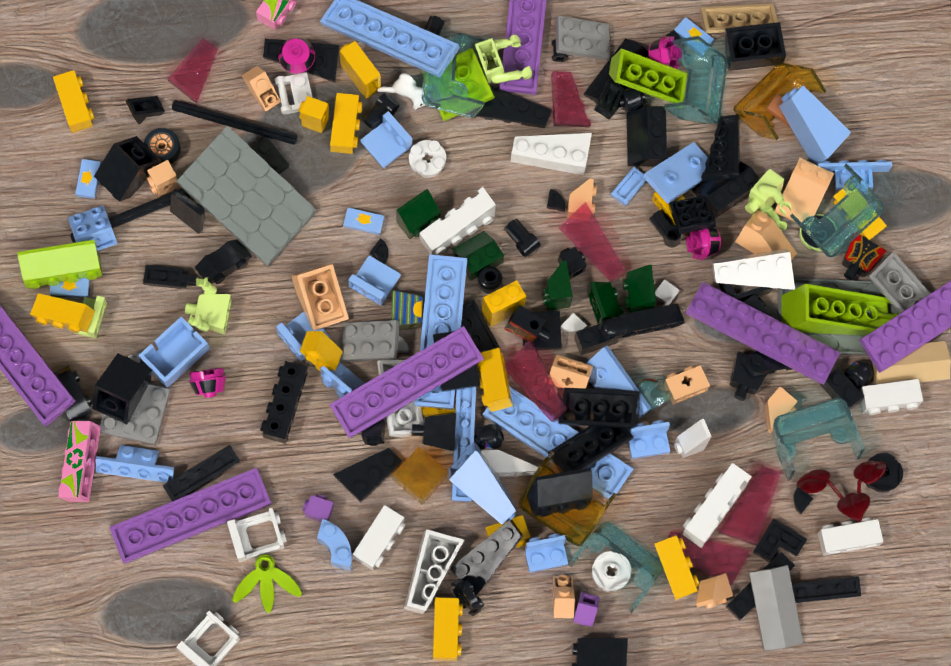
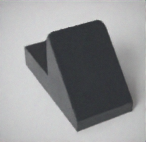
[126,96,165,125]

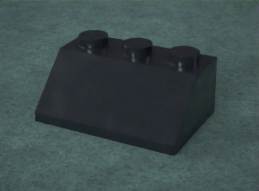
[725,22,786,71]
[626,106,667,167]
[692,161,760,219]
[527,468,593,517]

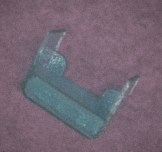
[422,33,485,118]
[664,36,727,124]
[790,164,884,257]
[773,398,865,481]
[569,522,664,614]

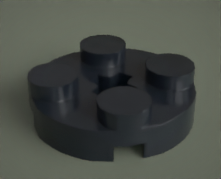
[866,453,903,493]
[451,579,484,616]

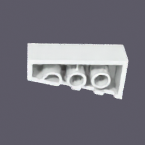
[510,133,592,175]
[419,187,496,255]
[404,529,464,614]

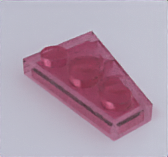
[168,38,218,104]
[551,71,591,128]

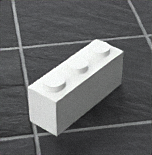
[859,379,923,415]
[352,505,405,570]
[818,518,883,556]

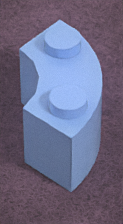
[317,519,352,571]

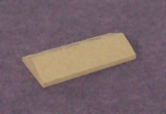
[701,3,778,33]
[872,341,951,385]

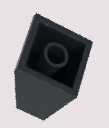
[94,136,162,202]
[92,353,152,425]
[572,638,628,666]

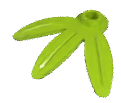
[232,554,302,613]

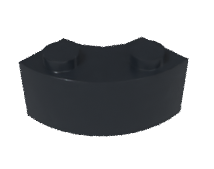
[195,239,252,284]
[54,366,92,422]

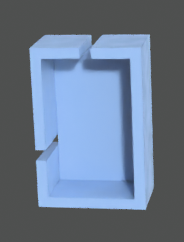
[138,317,210,388]

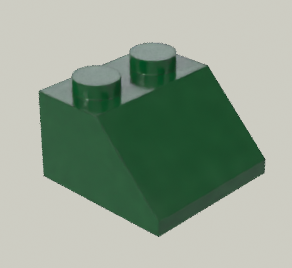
[396,189,440,239]
[451,231,504,281]
[542,260,573,311]
[623,265,656,313]
[587,282,624,324]

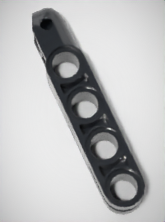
[599,304,685,340]

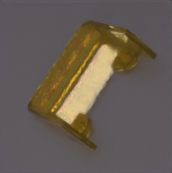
[733,63,826,140]
[519,451,617,546]

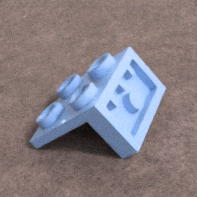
[360,111,412,168]
[68,206,118,251]
[348,256,401,306]
[276,312,330,362]
[320,362,365,398]
[628,420,670,459]
[524,533,568,573]

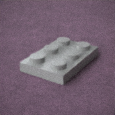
[556,16,610,60]
[341,320,400,362]

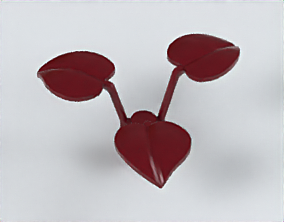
[797,461,887,522]

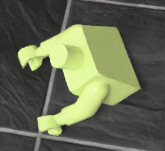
[475,35,532,84]
[745,169,791,231]
[185,277,232,334]

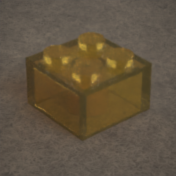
[393,446,448,505]

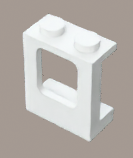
[227,508,287,562]
[177,611,240,666]

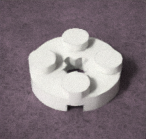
[409,140,446,178]
[592,551,631,592]

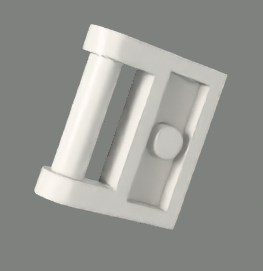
[274,72,313,114]

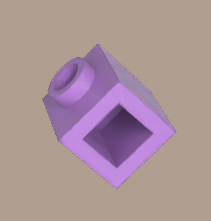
[302,494,334,522]
[573,592,600,627]

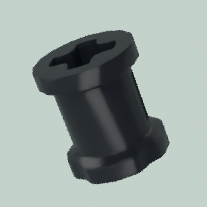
[551,39,568,62]

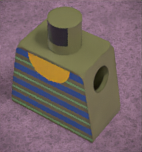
[391,291,424,330]

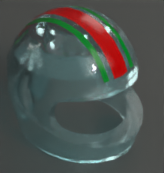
[636,378,672,412]

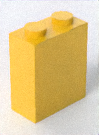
[340,41,381,99]
[482,280,526,327]

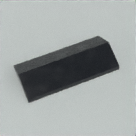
[584,38,649,115]
[558,387,640,429]
[548,426,634,473]

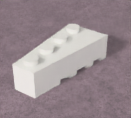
[711,249,795,290]
[682,463,752,548]

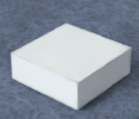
[655,279,680,305]

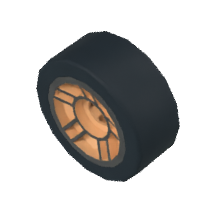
[144,128,180,164]

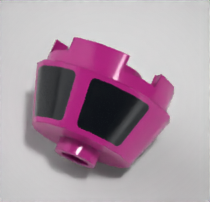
[648,36,682,69]
[278,38,315,74]
[686,227,721,260]
[189,368,227,398]

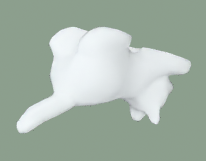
[377,73,432,110]

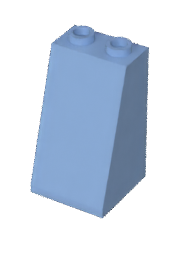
[778,86,851,165]
[448,441,516,525]

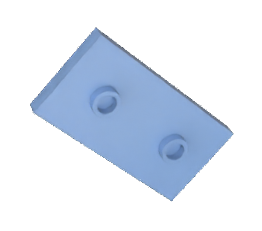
[643,142,708,204]
[586,346,652,429]

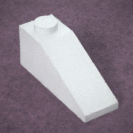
[674,419,712,458]
[481,447,539,477]

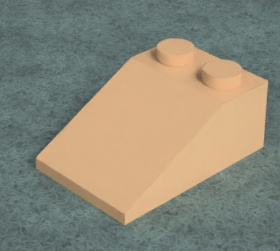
[774,158,834,228]
[735,210,797,261]
[291,264,349,331]

